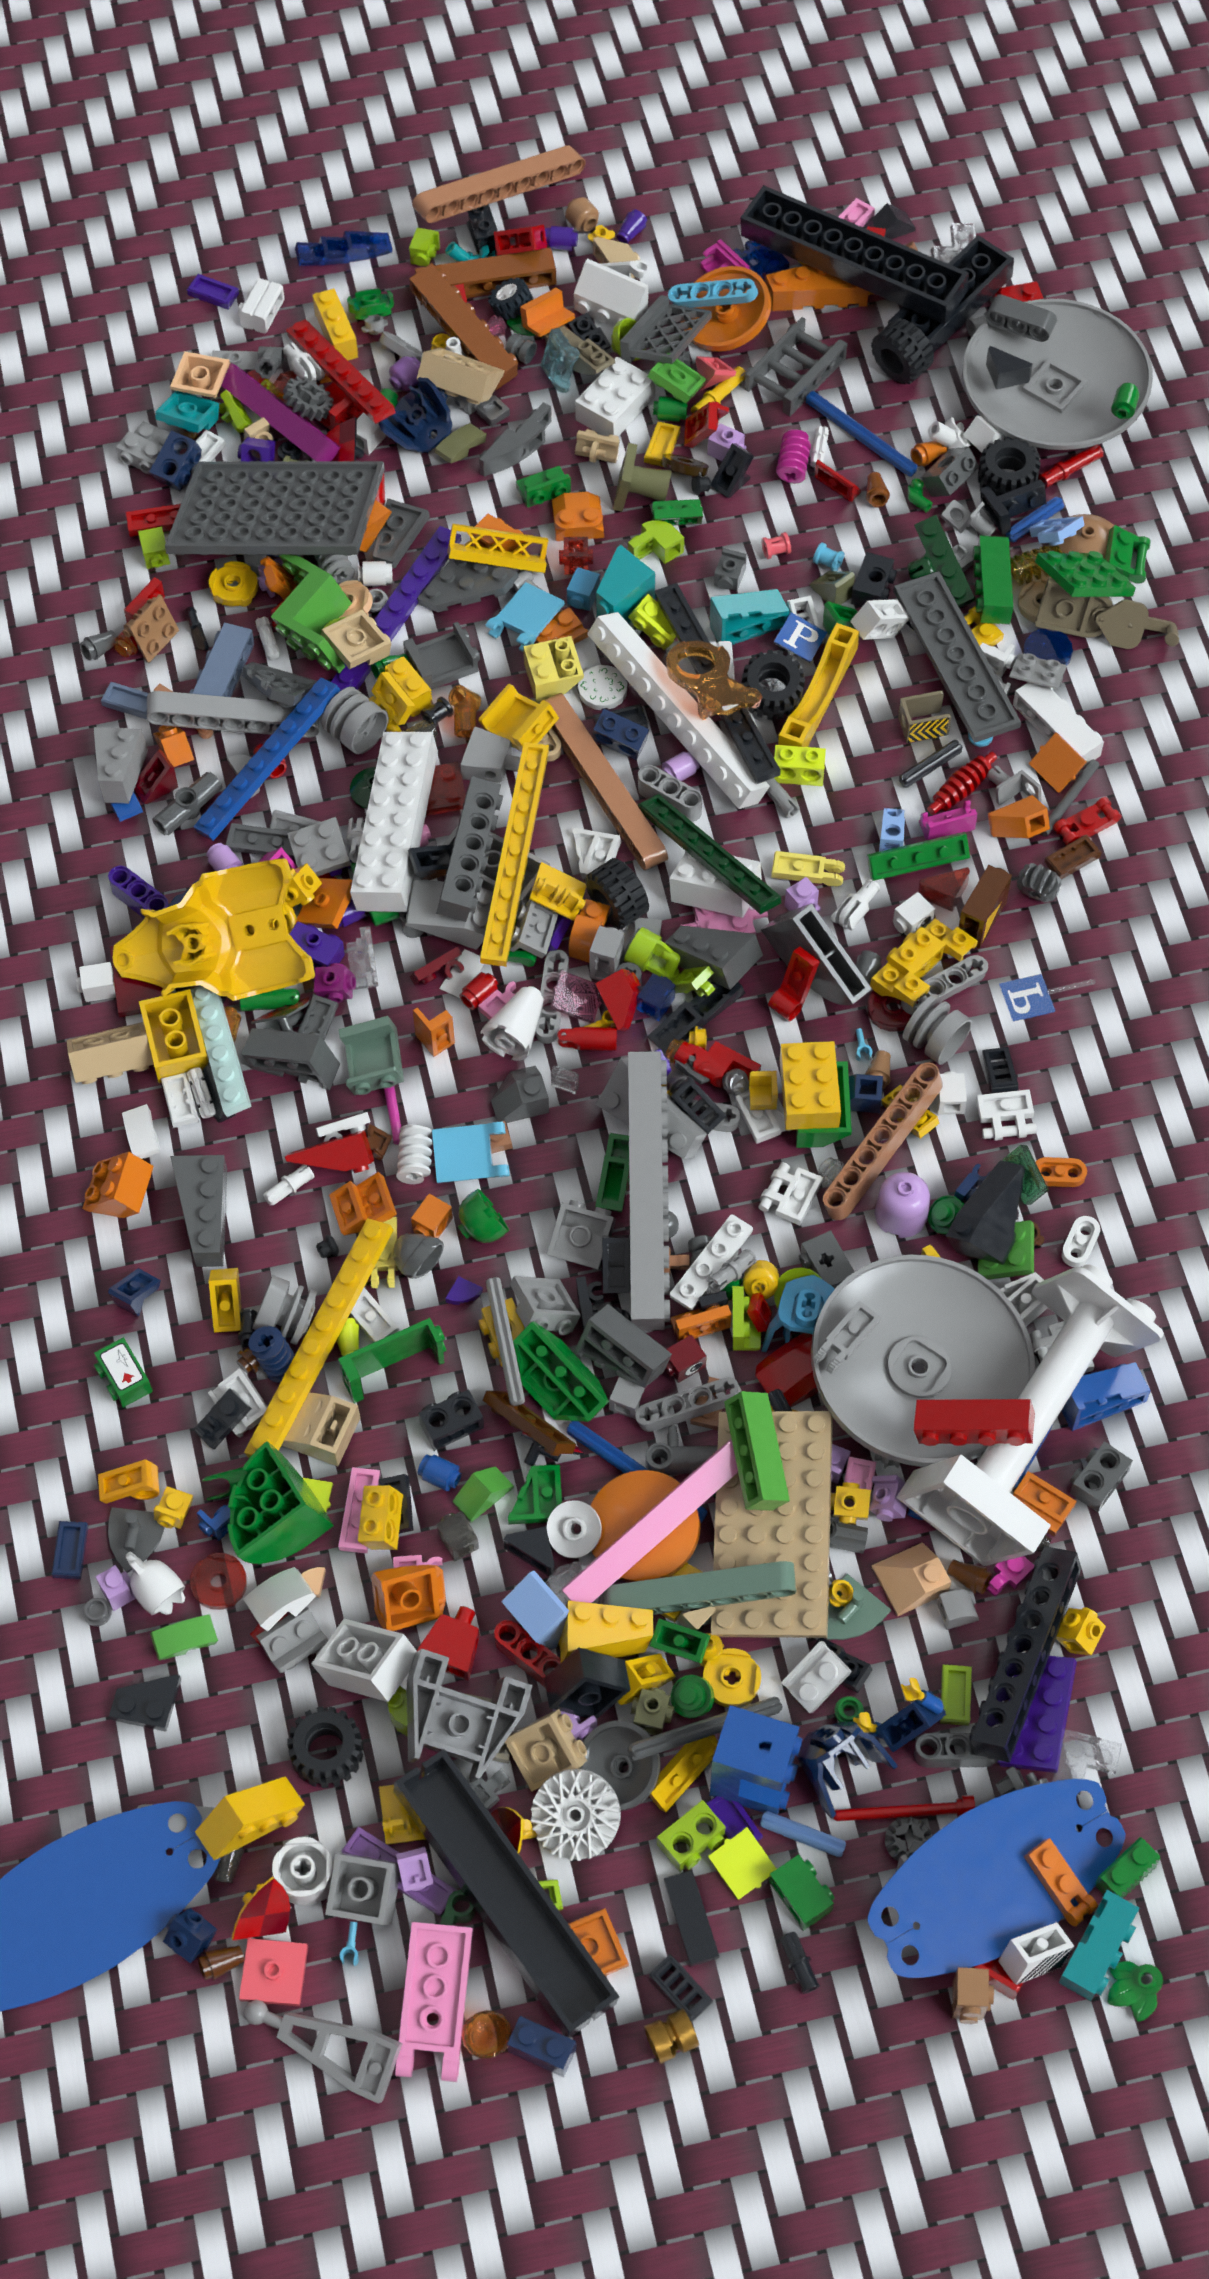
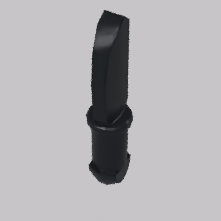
[185,606,209,651]

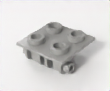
[1009,653,1067,689]

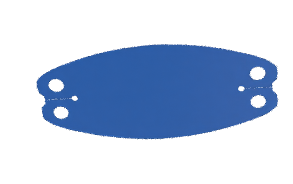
[867,1779,1126,1978]
[0,1801,221,2012]

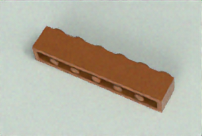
[415,248,557,305]
[409,263,518,391]

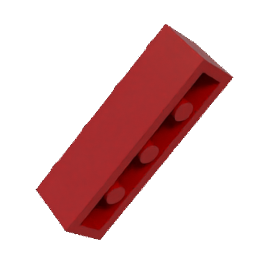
[914,1399,1035,1446]

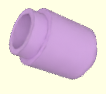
[662,751,700,781]
[207,843,243,871]

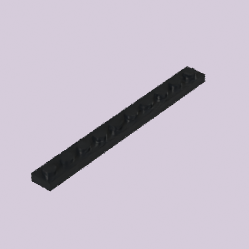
[654,583,780,784]

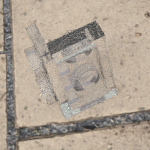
[346,926,378,990]

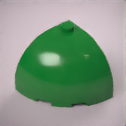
[228,1441,334,1564]

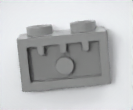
[510,900,559,958]
[256,1606,328,1673]

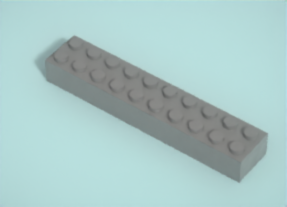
[628,1052,670,1331]

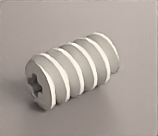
[396,1124,433,1185]

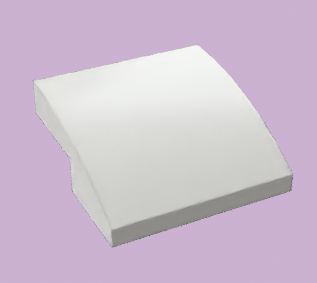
[243,1567,316,1632]

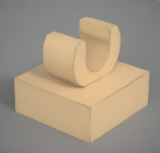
[244,417,273,441]

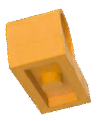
[98,1459,160,1504]

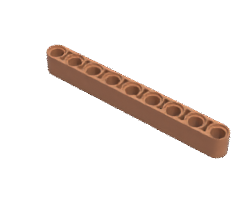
[412,145,586,223]
[538,693,668,871]

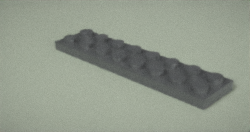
[894,571,1021,743]

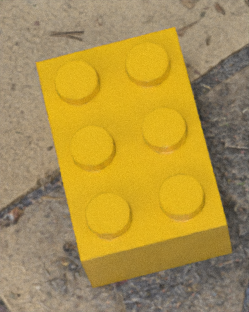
[139,989,209,1083]
[780,1041,841,1130]

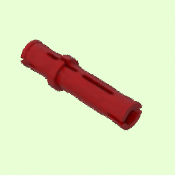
[1038,445,1103,489]

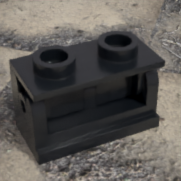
[467,204,498,255]

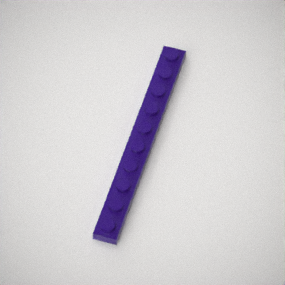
[331,526,461,691]

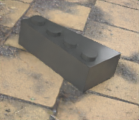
[170,1155,228,1267]

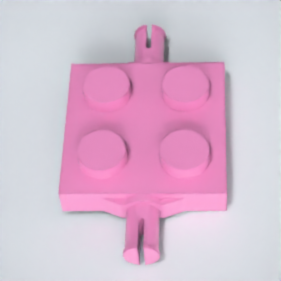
[680,907,768,935]

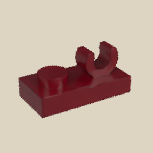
[410,946,464,985]

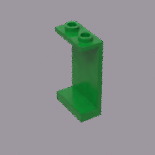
[338,1318,447,1403]

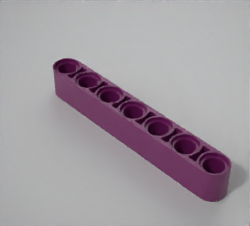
[221,362,341,461]

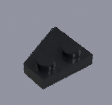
[109,1675,182,1732]

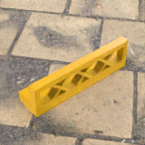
[447,523,548,573]

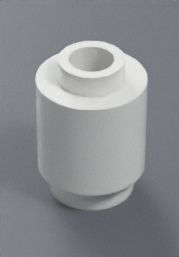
[358,561,393,586]

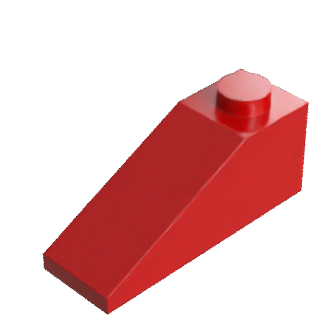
[285,1130,374,1173]

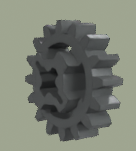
[283,376,334,421]

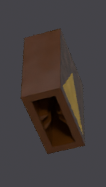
[959,865,1012,949]

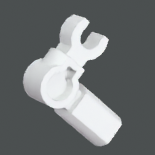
[928,417,970,449]

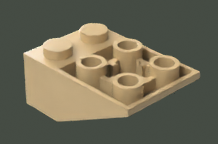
[281,1392,360,1466]

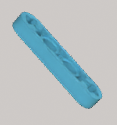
[668,278,758,308]

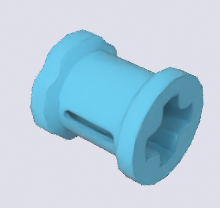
[813,543,845,571]

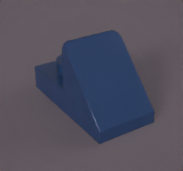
[108,1268,161,1317]

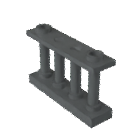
[744,317,847,416]

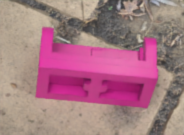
[700,239,750,273]
[918,800,977,841]

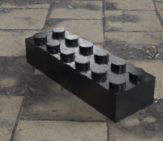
[888,235,1014,352]

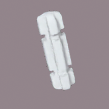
[810,426,829,468]
[255,617,280,661]
[187,1067,216,1119]

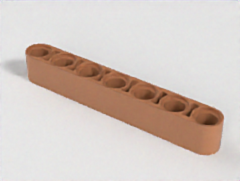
[823,1062,943,1220]

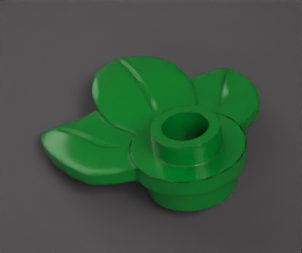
[1107,1961,1163,2022]

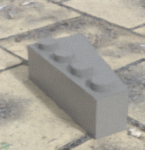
[596,1058,707,1159]

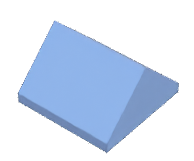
[501,1571,569,1649]

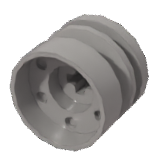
[321,687,389,754]
[903,994,973,1065]
[252,1275,317,1345]

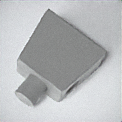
[461,727,521,783]

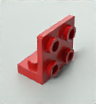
[314,382,363,430]

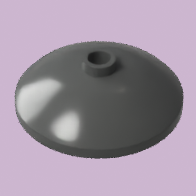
[578,1721,660,1811]

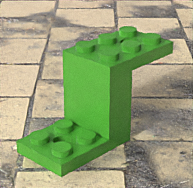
[271,554,352,673]

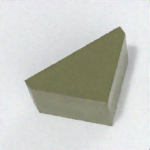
[810,571,855,605]

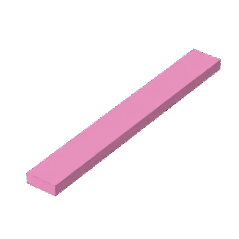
[561,1439,738,1603]

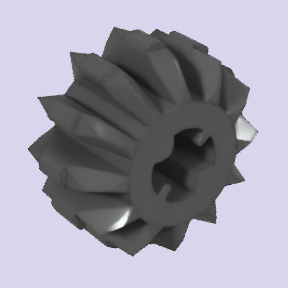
[1017,863,1062,903]

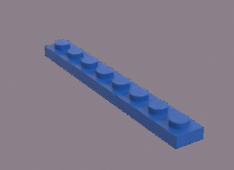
[193,678,341,841]

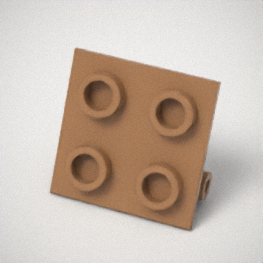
[122,594,179,663]

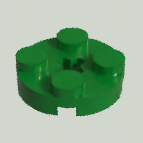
[347,289,394,320]

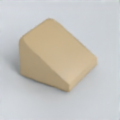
[677,1606,716,1631]

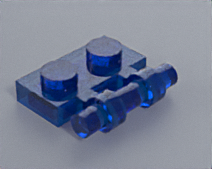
[733,240,790,280]

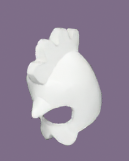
[125,1551,185,1615]

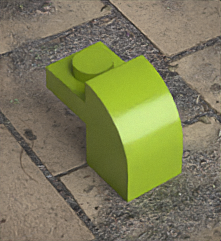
[628,520,684,564]

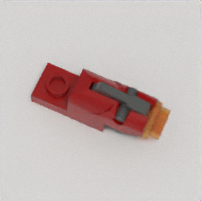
[113,577,165,658]
[665,1039,761,1088]

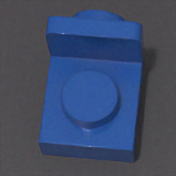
[196,1505,230,1541]

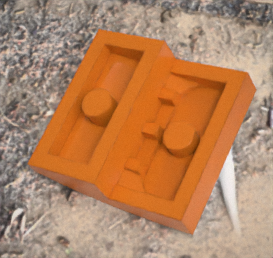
[329,1172,397,1236]

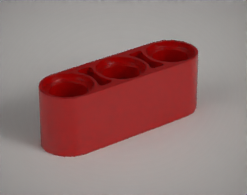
[494,1620,561,1687]

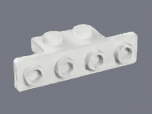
[670,1215,753,1310]

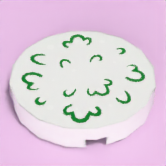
[578,665,627,710]

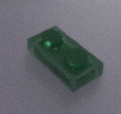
[1002,1145,1049,1205]

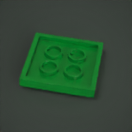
[1035,551,1136,597]

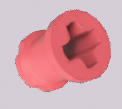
[761,532,791,559]

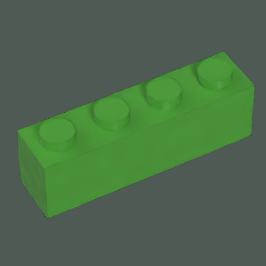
[724,1391,790,1511]

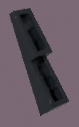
[647,982,746,1055]

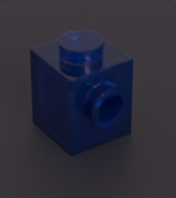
[637,974,676,1021]

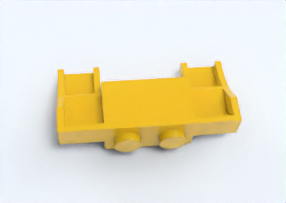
[870,918,978,1007]

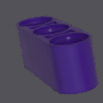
[108,865,169,919]

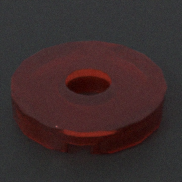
[190,1553,247,1610]

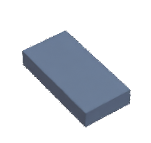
[101,682,149,719]

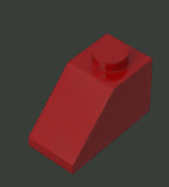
[595,969,641,1031]

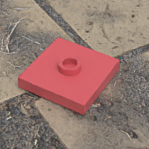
[239,1938,308,2007]

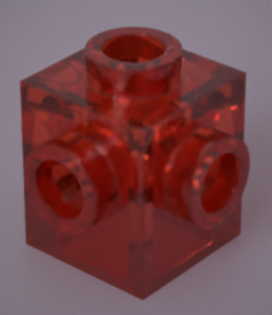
[559,537,593,575]

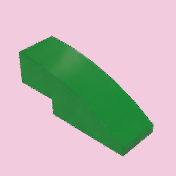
[595,1133,629,1212]

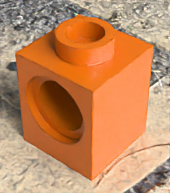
[411,1194,453,1238]

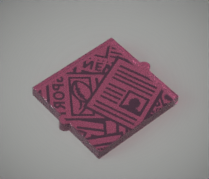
[551,970,601,1024]

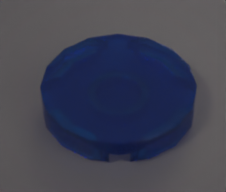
[1023,629,1073,666]

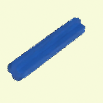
[1005,497,1065,543]

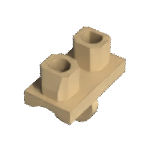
[575,429,620,463]

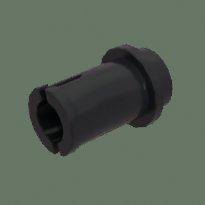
[238,1309,258,1346]

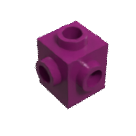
[314,963,356,1003]

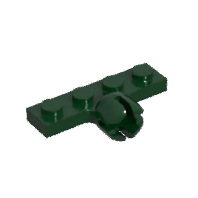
[907,515,976,608]

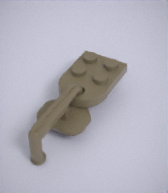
[1035,578,1179,649]

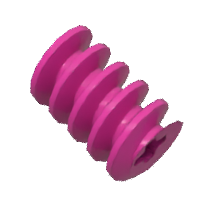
[776,429,811,484]

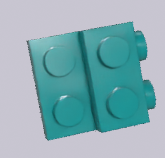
[155,391,219,433]

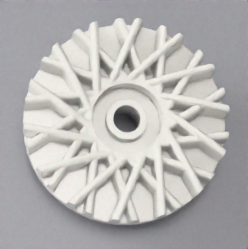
[531,1769,621,1861]

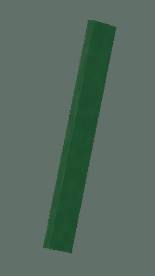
[638,794,782,915]

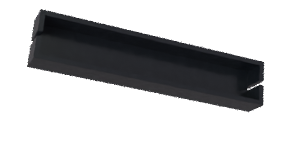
[393,1749,620,2038]

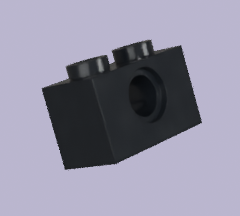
[851,552,897,607]

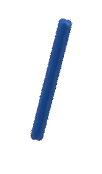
[806,391,918,477]
[566,1421,707,1524]

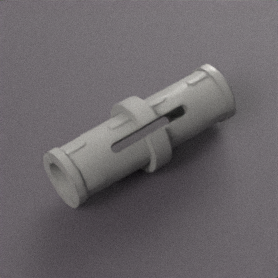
[707,1249,757,1293]

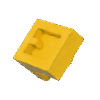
[153,1486,193,1529]

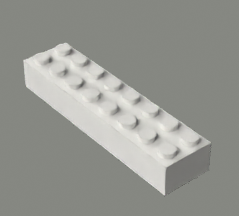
[350,732,438,912]

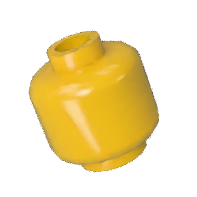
[743,1260,779,1299]

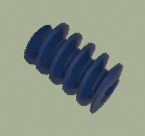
[248,1326,295,1383]

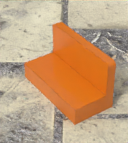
[520,288,575,337]
[413,1007,455,1057]

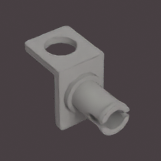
[941,500,997,536]
[987,766,1041,805]

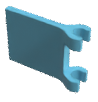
[485,582,565,652]
[432,1122,510,1183]

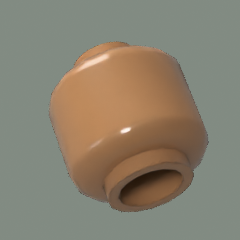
[565,197,599,232]

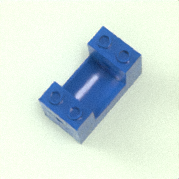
[709,1705,803,1815]

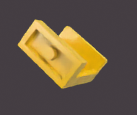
[478,684,559,752]

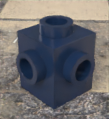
[162,1908,218,1963]

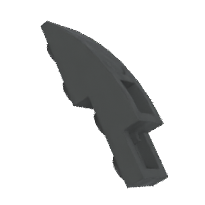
[479,402,552,476]

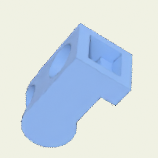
[879,808,905,852]

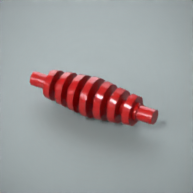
[927,751,997,815]

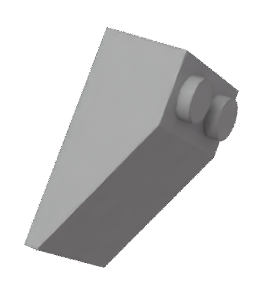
[405,879,493,949]

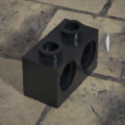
[602,1235,631,1293]
[418,1389,484,1451]

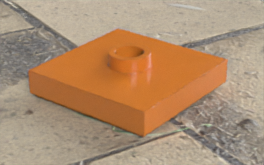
[296,878,353,929]

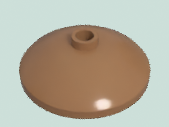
[1050,514,1114,559]

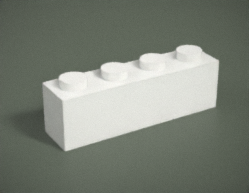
[1013,682,1104,769]

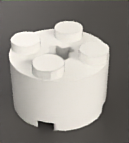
[272,1837,334,1906]

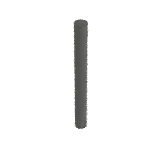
[1040,759,1100,837]

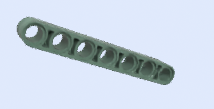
[602,1561,796,1615]

